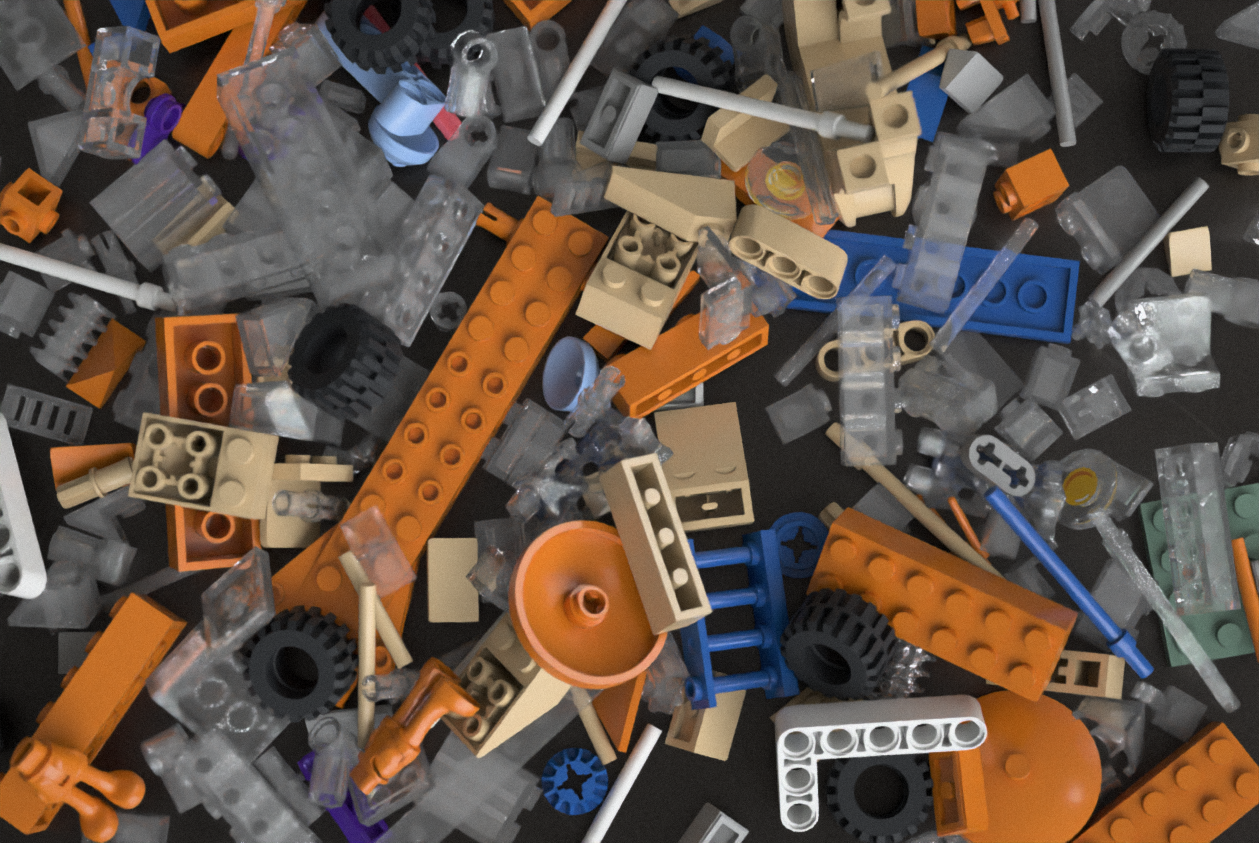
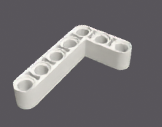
[0,412,47,599]
[775,695,987,832]

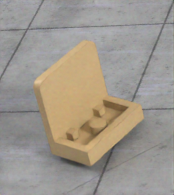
[259,455,353,548]

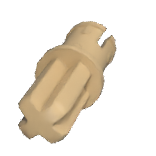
[56,456,134,509]

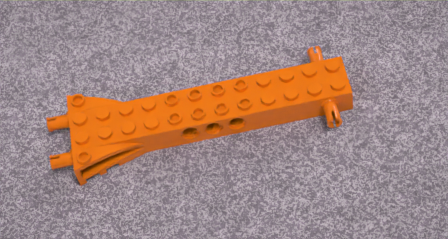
[243,196,609,709]

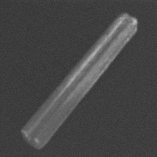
[778,75,839,225]

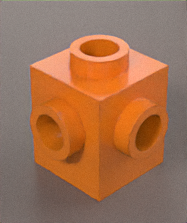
[0,168,63,243]

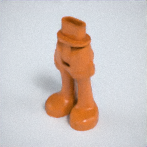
[349,657,480,795]
[10,738,145,843]

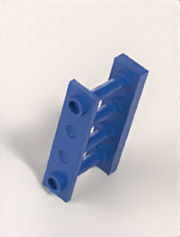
[680,529,800,710]

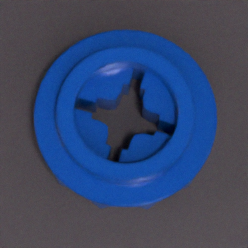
[770,512,829,578]
[542,748,608,815]

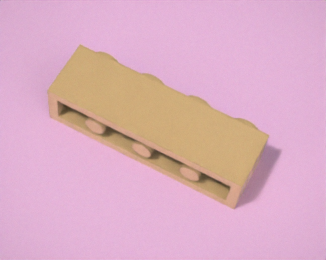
[599,453,712,635]

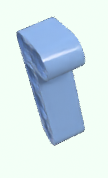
[310,0,447,136]

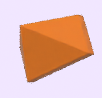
[66,319,147,409]
[590,670,647,753]

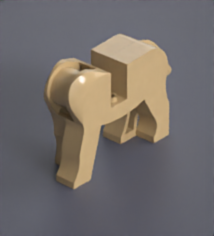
[782,0,922,228]

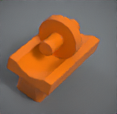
[956,0,1020,46]

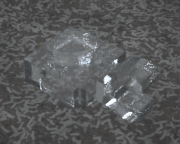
[1129,681,1208,743]

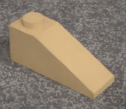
[604,166,737,245]
[986,650,1125,699]

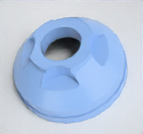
[368,104,439,167]
[542,336,602,412]

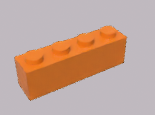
[602,289,769,425]

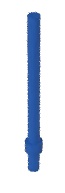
[984,485,1154,679]

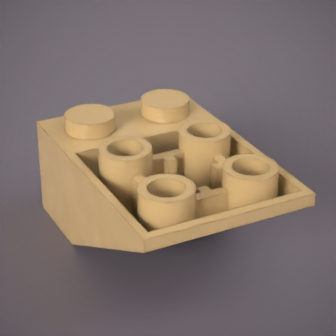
[575,210,703,350]
[654,402,754,533]
[128,412,279,519]
[440,611,572,758]

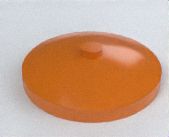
[508,520,668,689]
[958,690,1102,843]

